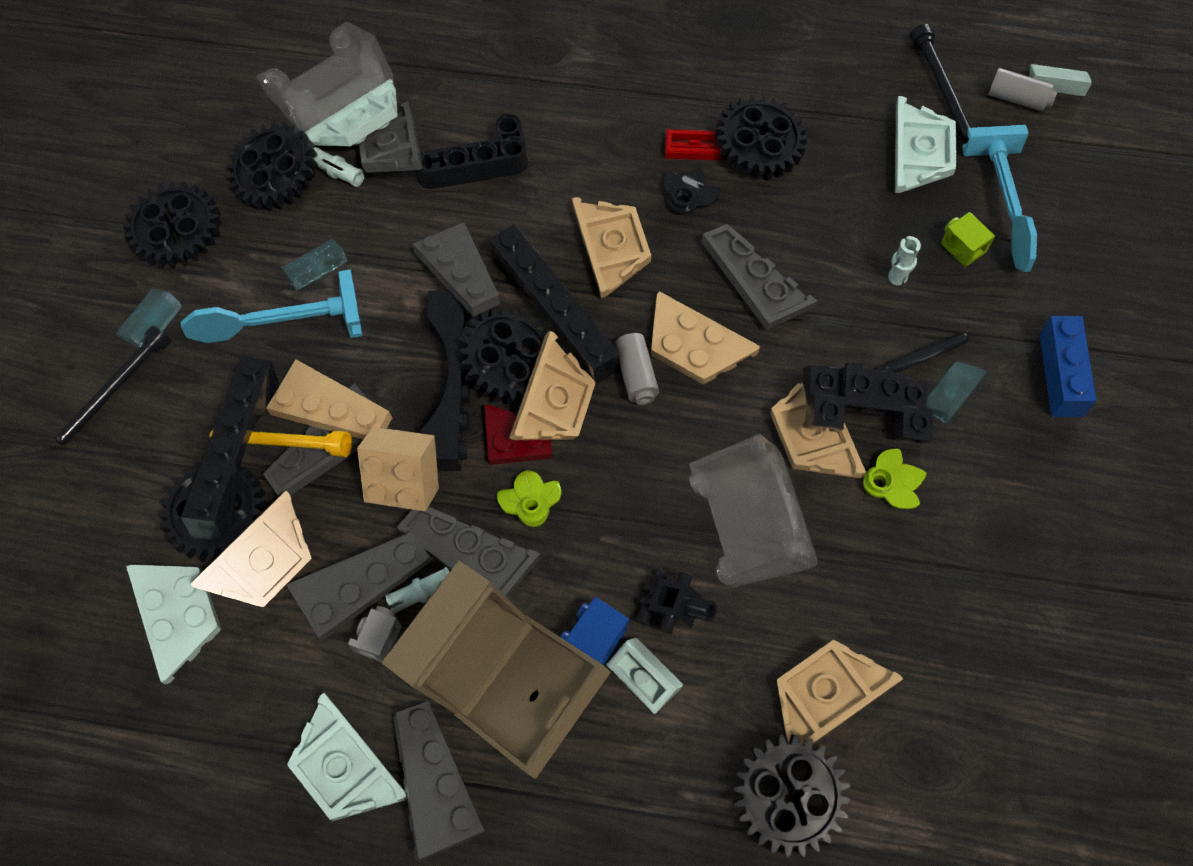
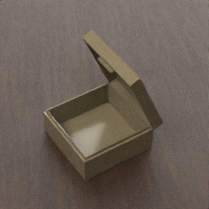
[382,560,611,779]

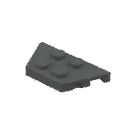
[359,101,423,173]

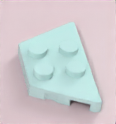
[305,79,397,146]
[895,96,956,193]
[126,565,221,685]
[287,693,407,821]

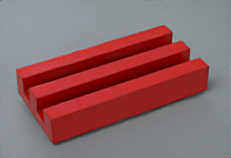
[665,129,722,161]

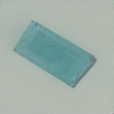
[281,239,348,291]
[116,289,182,348]
[927,361,987,424]

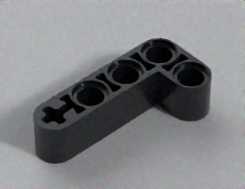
[416,113,528,189]

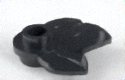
[663,168,721,214]

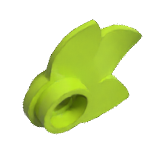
[863,449,927,510]
[497,470,562,527]

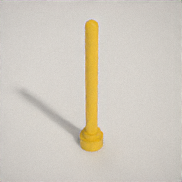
[209,429,352,457]

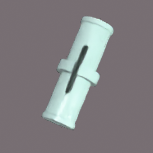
[313,147,365,187]
[888,236,921,286]
[385,567,450,614]

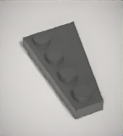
[413,222,500,316]
[701,224,818,330]
[263,383,389,496]
[397,507,541,598]
[286,532,433,640]
[393,701,484,863]

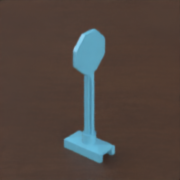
[962,125,1037,272]
[181,269,362,343]

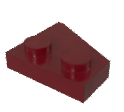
[484,405,553,465]

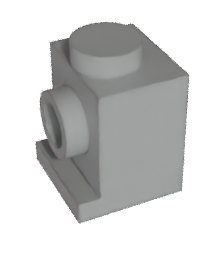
[348,606,402,662]

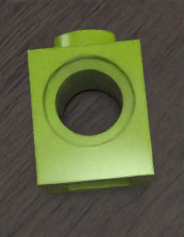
[941,212,995,267]

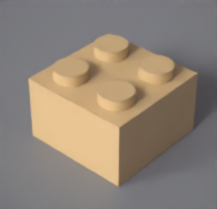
[357,427,439,511]

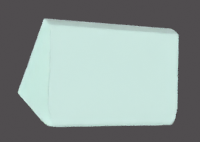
[1029,64,1091,96]
[606,638,683,714]

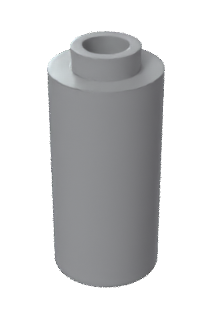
[988,68,1057,112]
[614,333,659,405]

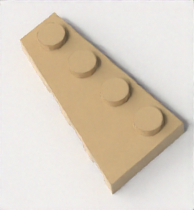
[266,359,392,440]

